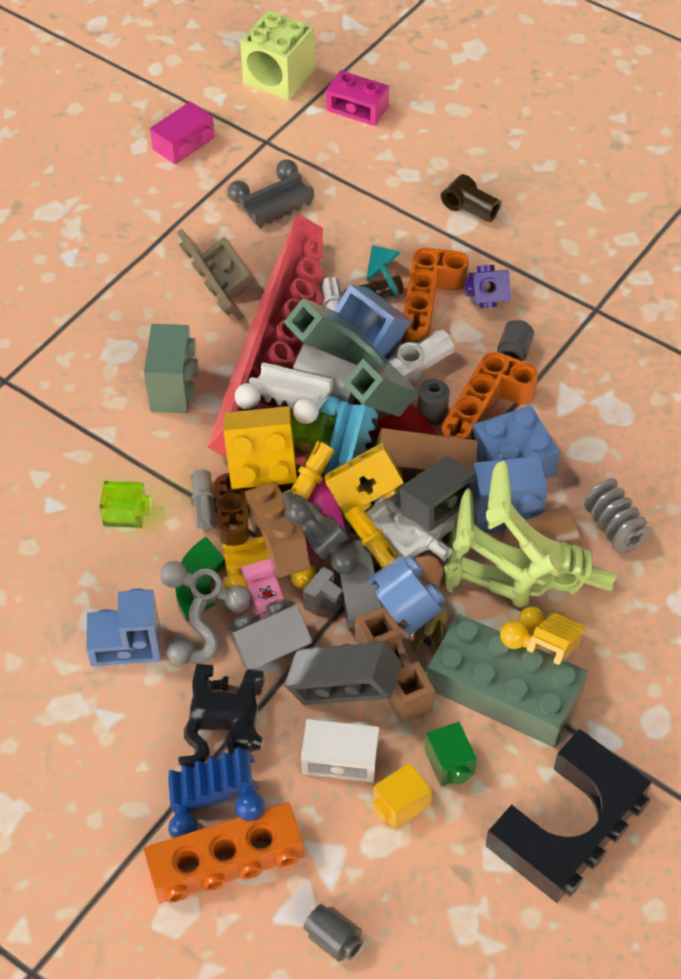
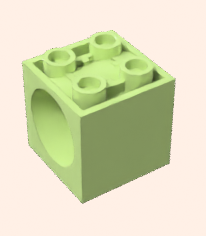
[240,11,315,100]

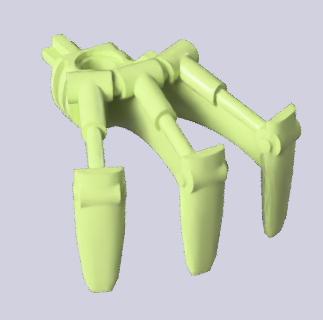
[444,461,616,608]

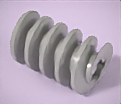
[584,478,653,553]

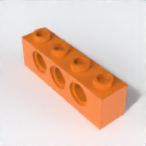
[143,802,304,903]

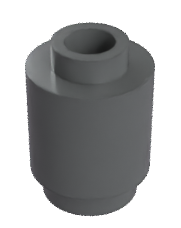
[497,320,534,361]
[417,379,450,425]
[304,904,363,962]

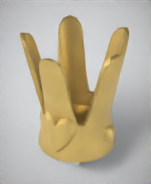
[409,609,448,655]

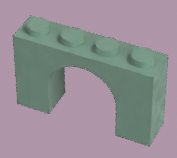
[283,298,419,417]

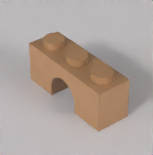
[244,483,310,578]
[355,606,435,724]

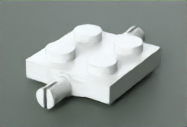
[366,483,455,561]

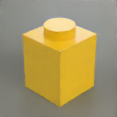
[372,762,432,829]

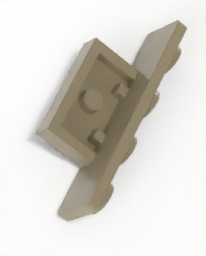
[177,229,255,320]

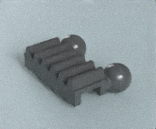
[227,159,314,228]

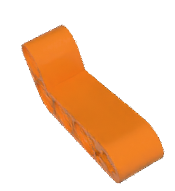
[401,248,469,344]
[441,352,538,440]

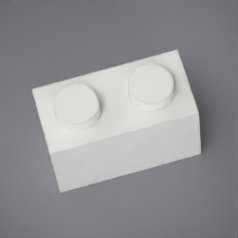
[301,718,379,783]

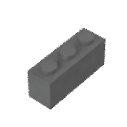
[284,641,402,705]

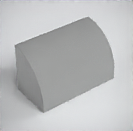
[293,343,357,405]

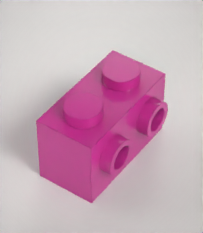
[326,70,389,126]

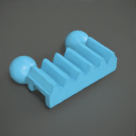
[303,396,378,480]

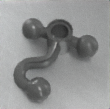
[282,490,358,574]

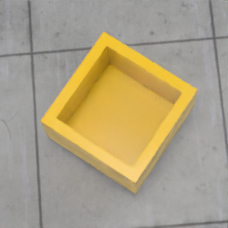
[223,406,297,489]

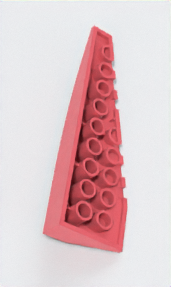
[207,214,323,467]

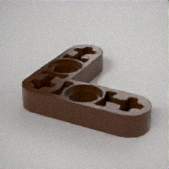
[215,467,300,546]

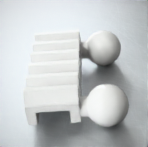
[235,362,333,424]

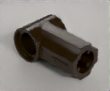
[441,174,501,223]

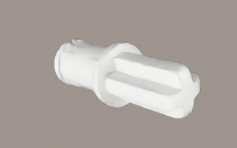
[322,277,342,311]

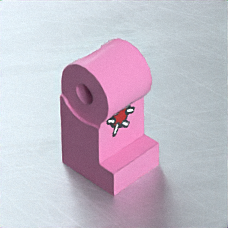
[241,559,283,616]

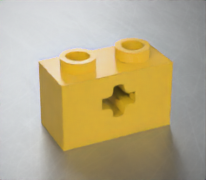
[325,442,404,515]

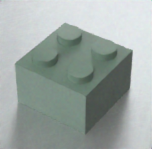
[144,324,198,413]

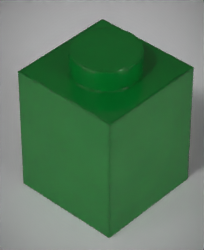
[424,721,477,786]

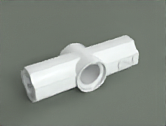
[388,330,454,383]

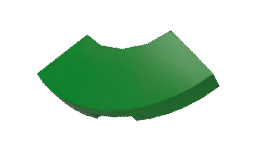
[175,536,225,622]

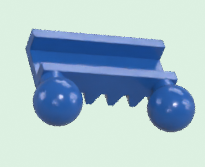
[168,748,265,838]

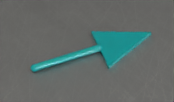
[366,245,400,295]

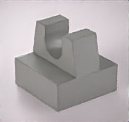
[303,566,343,615]

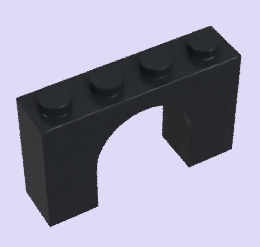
[485,728,652,903]

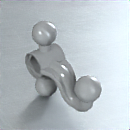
[160,561,252,665]

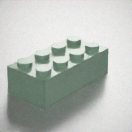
[427,613,588,748]

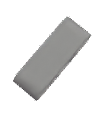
[337,540,381,631]

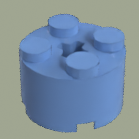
[368,554,446,635]

